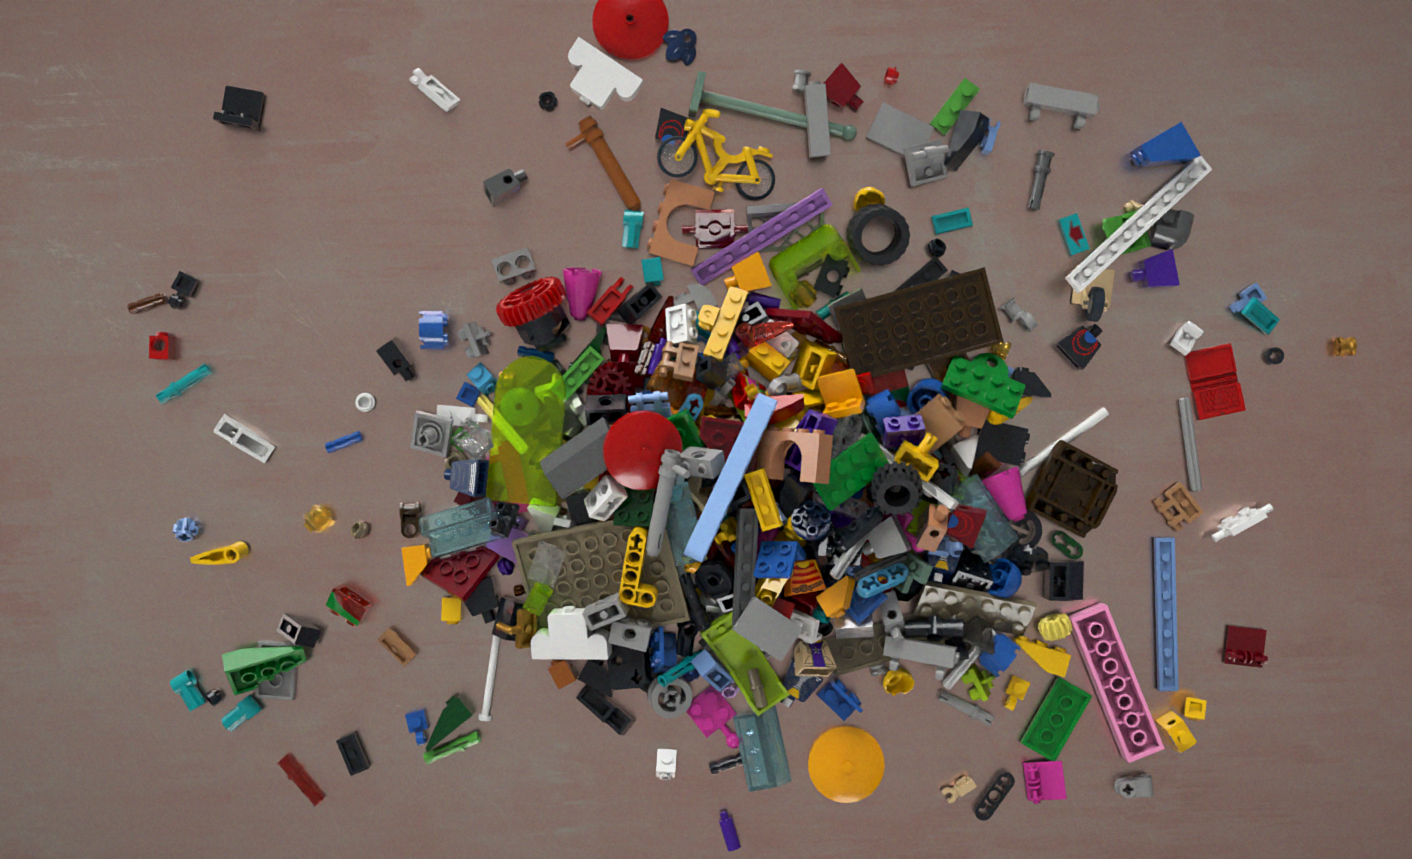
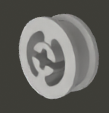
[647,673,692,718]

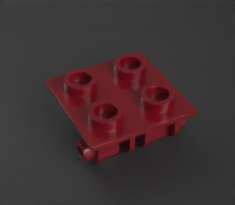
[1224,625,1268,668]

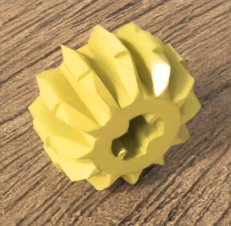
[1038,612,1073,641]

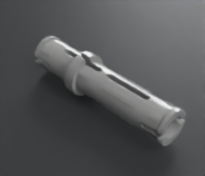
[938,689,995,727]

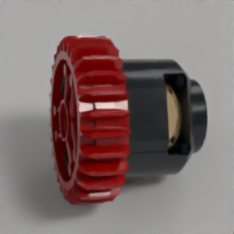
[496,276,570,352]

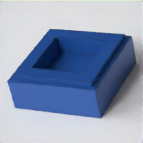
[456,382,481,407]

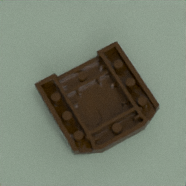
[1026,440,1118,538]

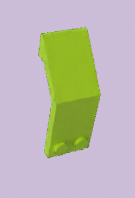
[699,612,790,716]

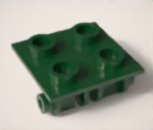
[613,487,656,527]

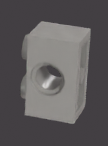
[680,446,725,479]
[582,592,630,631]
[608,615,653,652]

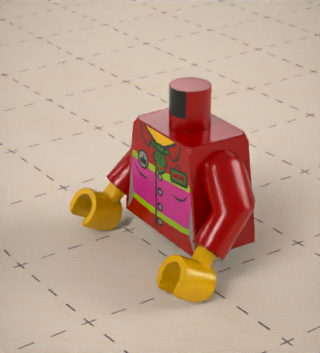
[731,356,769,411]

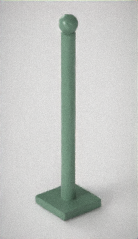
[688,71,857,140]

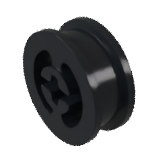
[997,510,1042,549]

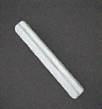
[942,627,996,690]

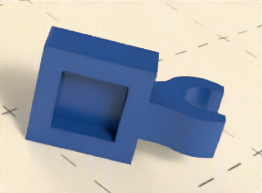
[405,709,429,745]

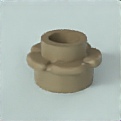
[350,521,368,540]

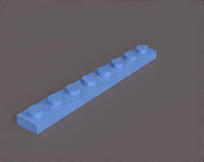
[1154,537,1179,692]

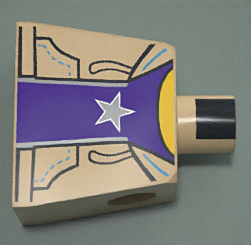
[794,640,836,677]

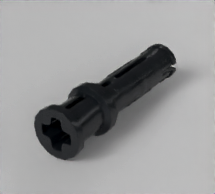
[679,572,712,631]

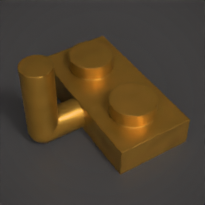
[496,607,538,649]

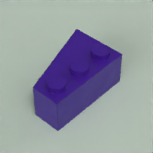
[785,409,838,472]

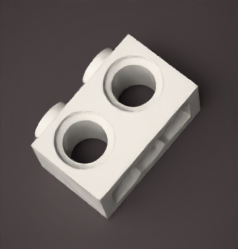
[584,475,628,521]

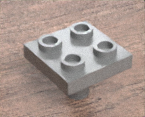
[410,410,454,457]

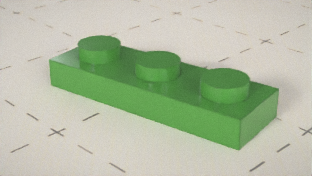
[929,78,980,136]
[551,346,604,402]

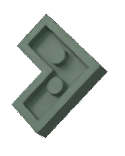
[893,550,933,593]

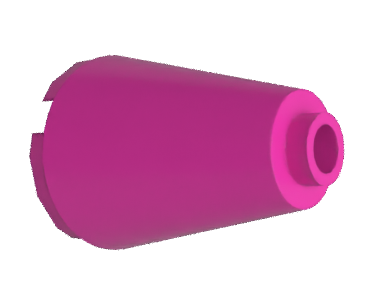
[563,267,602,321]
[982,466,1027,522]

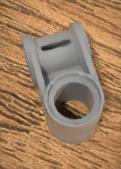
[1114,774,1154,799]

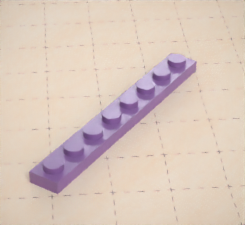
[691,188,833,285]

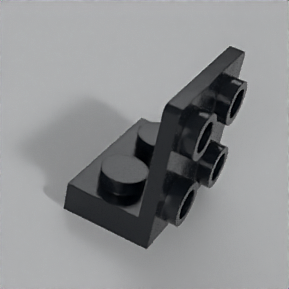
[213,86,264,131]
[818,524,863,567]
[947,549,993,593]

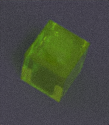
[523,582,553,616]

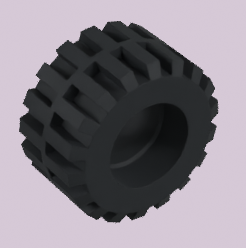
[871,461,923,516]

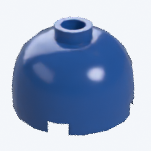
[987,558,1022,598]

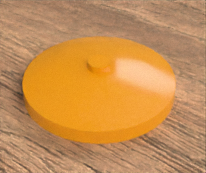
[808,725,885,803]

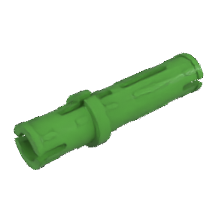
[423,731,481,764]

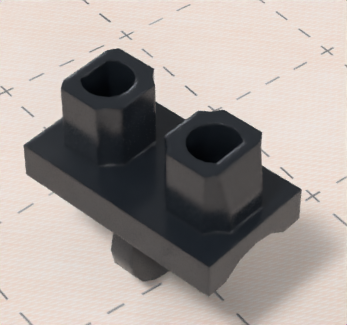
[488,501,520,538]

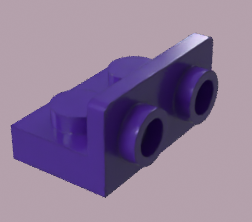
[883,415,926,448]

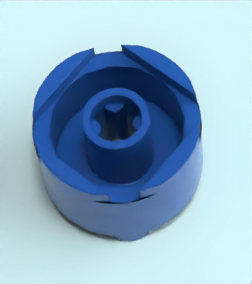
[419,311,449,350]
[907,378,949,415]
[865,389,901,434]
[978,633,1021,677]

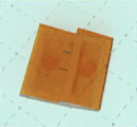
[647,356,696,410]

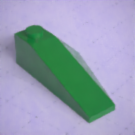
[222,646,307,696]

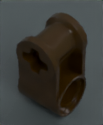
[399,501,422,538]

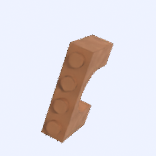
[647,179,715,268]
[756,427,833,484]

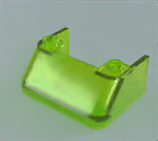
[769,224,861,310]

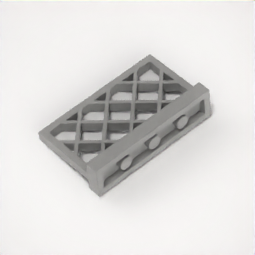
[746,202,826,252]

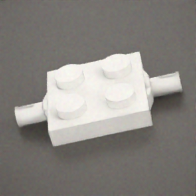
[1211,503,1274,542]

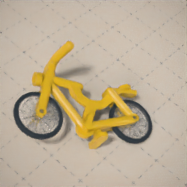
[657,109,775,200]

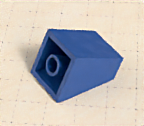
[1130,122,1201,168]

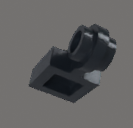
[168,271,199,309]

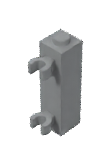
[804,81,831,158]
[1023,83,1100,129]
[883,635,960,680]

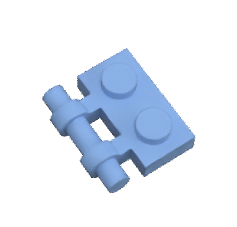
[628,391,672,418]

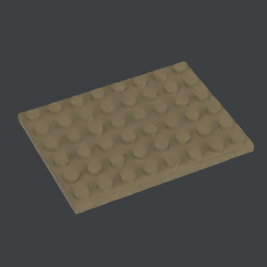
[512,518,691,633]

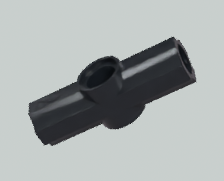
[676,597,698,657]
[905,616,965,641]

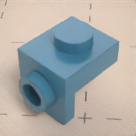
[467,362,498,396]

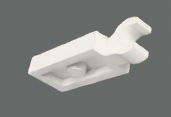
[409,68,460,112]
[437,405,489,427]

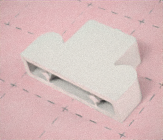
[568,37,644,110]
[531,606,612,660]

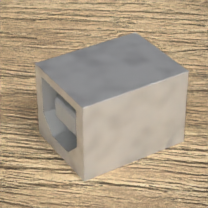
[834,610,874,639]

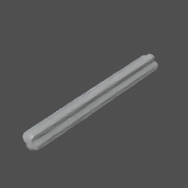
[1179,397,1202,492]

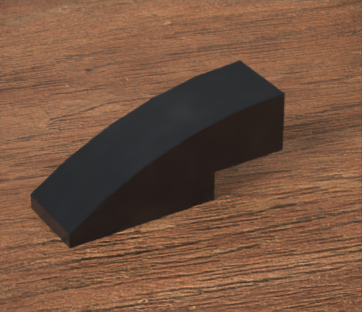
[576,684,636,735]

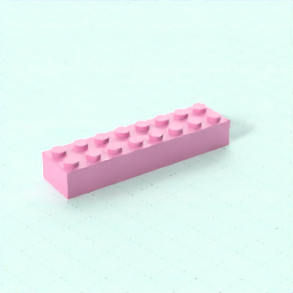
[1068,603,1165,763]

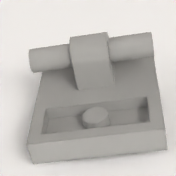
[903,139,949,186]

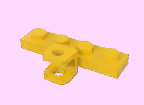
[698,286,748,362]

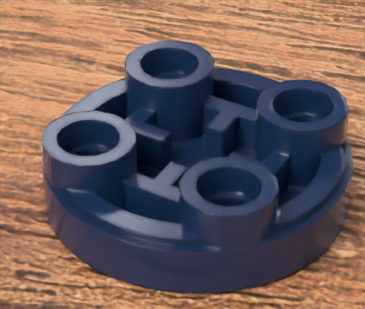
[791,500,831,540]

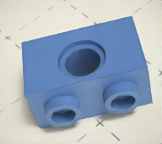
[691,649,734,692]

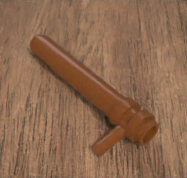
[565,116,642,211]

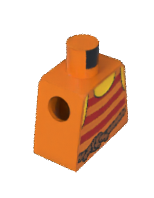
[784,559,826,597]

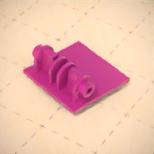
[1023,761,1067,804]

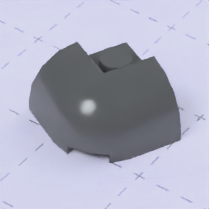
[1149,209,1194,250]

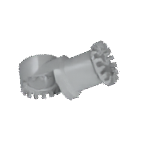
[1000,297,1038,332]
[768,373,802,396]

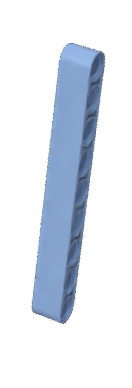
[684,393,778,563]

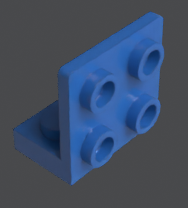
[753,541,806,579]
[649,626,677,673]
[816,678,863,721]

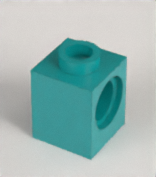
[641,257,664,287]

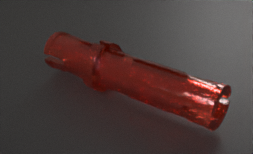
[277,755,324,807]

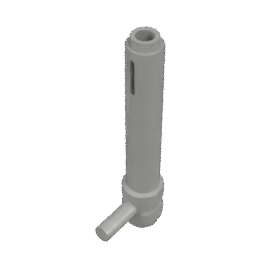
[645,449,691,556]

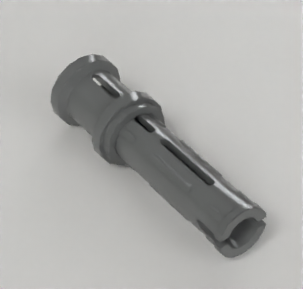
[1028,150,1055,210]

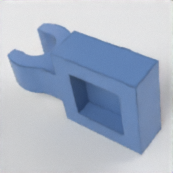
[980,118,1001,155]
[1229,283,1267,313]
[928,534,963,557]

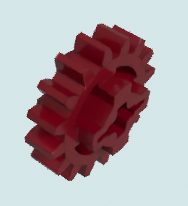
[588,364,631,395]

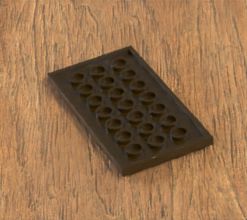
[834,267,1004,378]

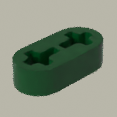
[1049,530,1083,560]

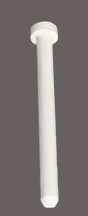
[478,635,500,721]

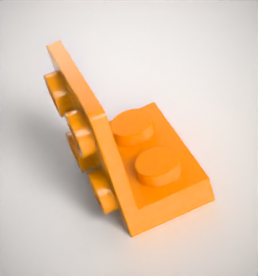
[817,369,865,419]

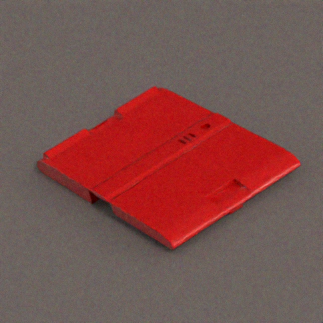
[1184,343,1246,420]

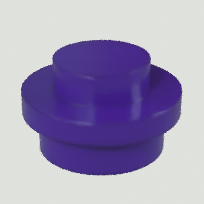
[497,557,514,575]

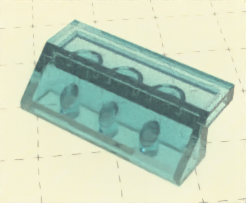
[949,473,1019,563]
[656,482,707,567]
[419,497,504,558]
[733,706,792,792]

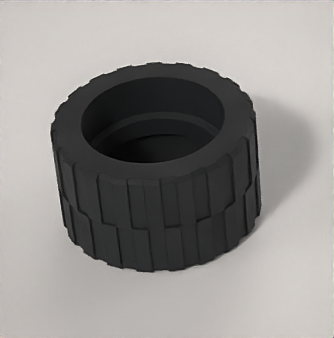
[847,203,910,266]

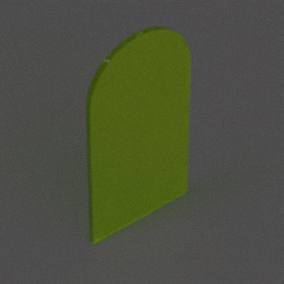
[485,356,566,507]

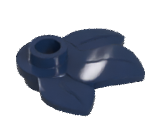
[662,29,697,66]

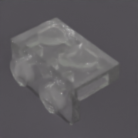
[452,417,494,459]

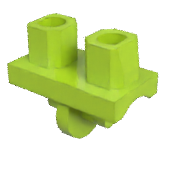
[961,663,996,702]

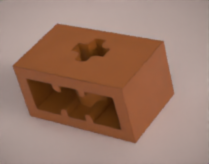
[548,659,579,689]

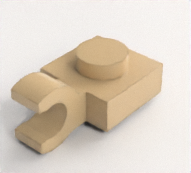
[941,776,977,803]

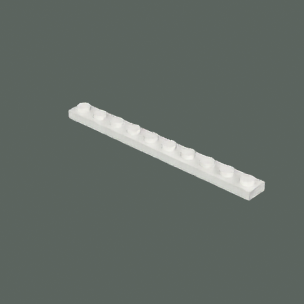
[1065,156,1212,293]

